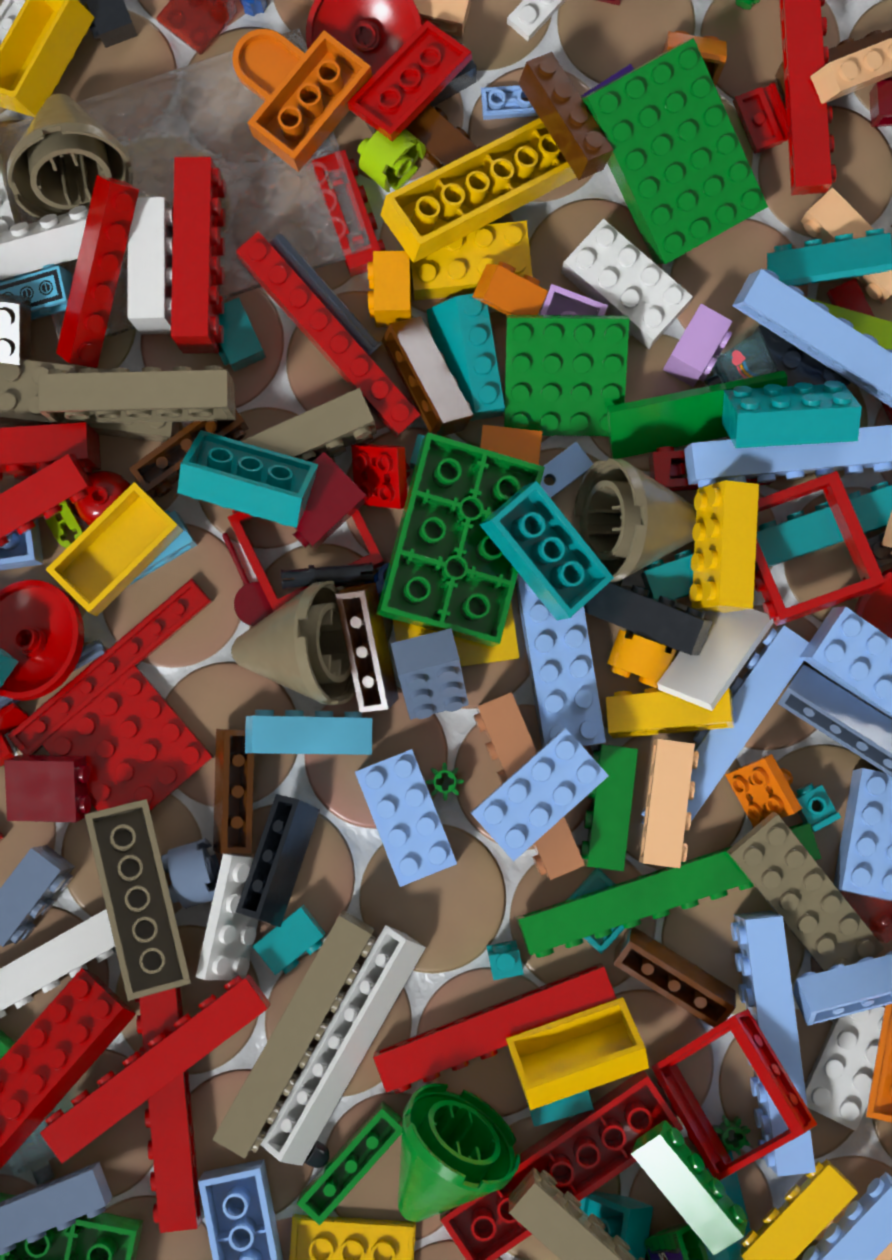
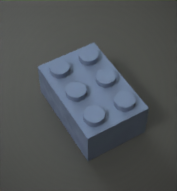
[390,628,469,720]
[0,845,75,947]

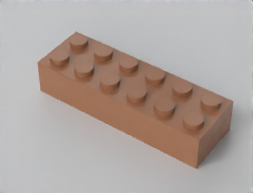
[473,692,585,880]

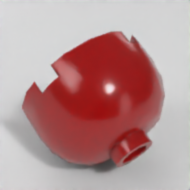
[75,471,131,526]

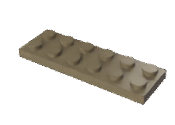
[726,811,884,971]

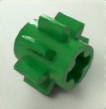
[426,763,464,801]
[712,1115,751,1156]

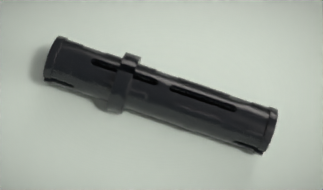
[281,562,374,589]

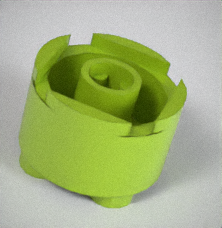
[357,128,426,192]

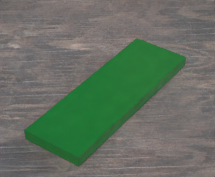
[607,371,787,459]

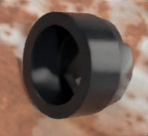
[304,1140,329,1168]

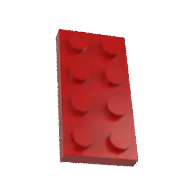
[347,20,473,142]

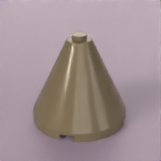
[7,94,133,220]
[574,458,696,582]
[231,581,356,705]

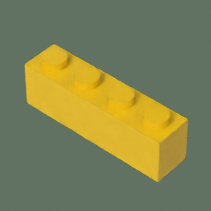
[606,687,735,739]
[740,1159,858,1260]

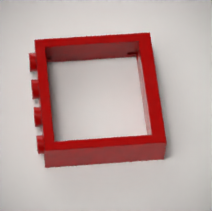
[754,471,885,626]
[227,510,385,612]
[651,1009,818,1181]

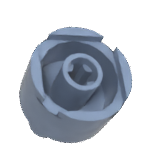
[161,838,220,909]

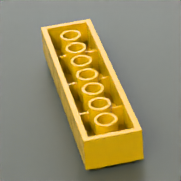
[380,118,577,263]

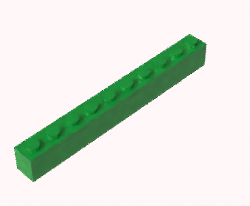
[516,823,822,958]

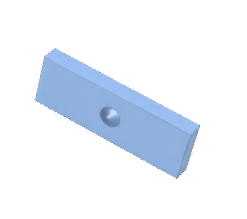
[481,85,538,120]
[540,442,593,498]

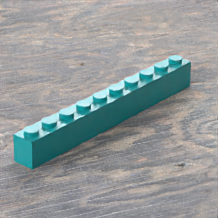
[640,481,892,600]

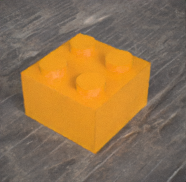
[367,251,411,327]

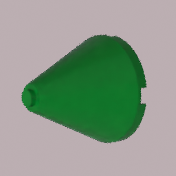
[398,1083,520,1222]

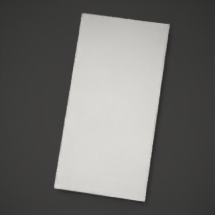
[657,609,774,711]

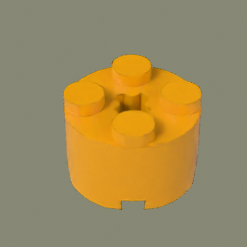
[607,629,677,689]

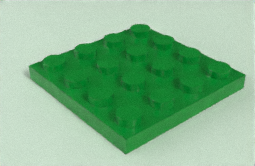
[504,315,630,436]

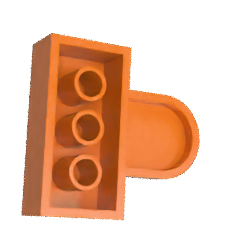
[232,29,372,172]

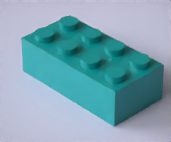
[722,381,862,448]
[480,481,614,620]

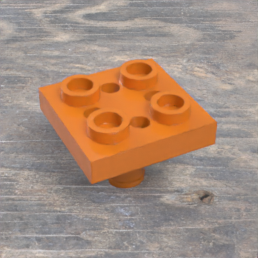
[725,754,802,827]

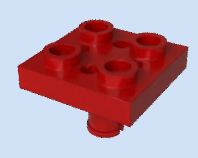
[351,443,410,509]

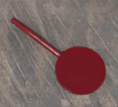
[222,533,277,626]

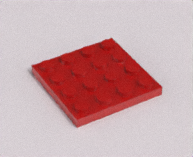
[42,666,214,812]

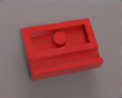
[733,82,788,154]

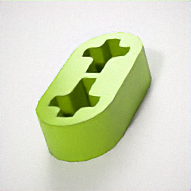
[43,502,84,549]

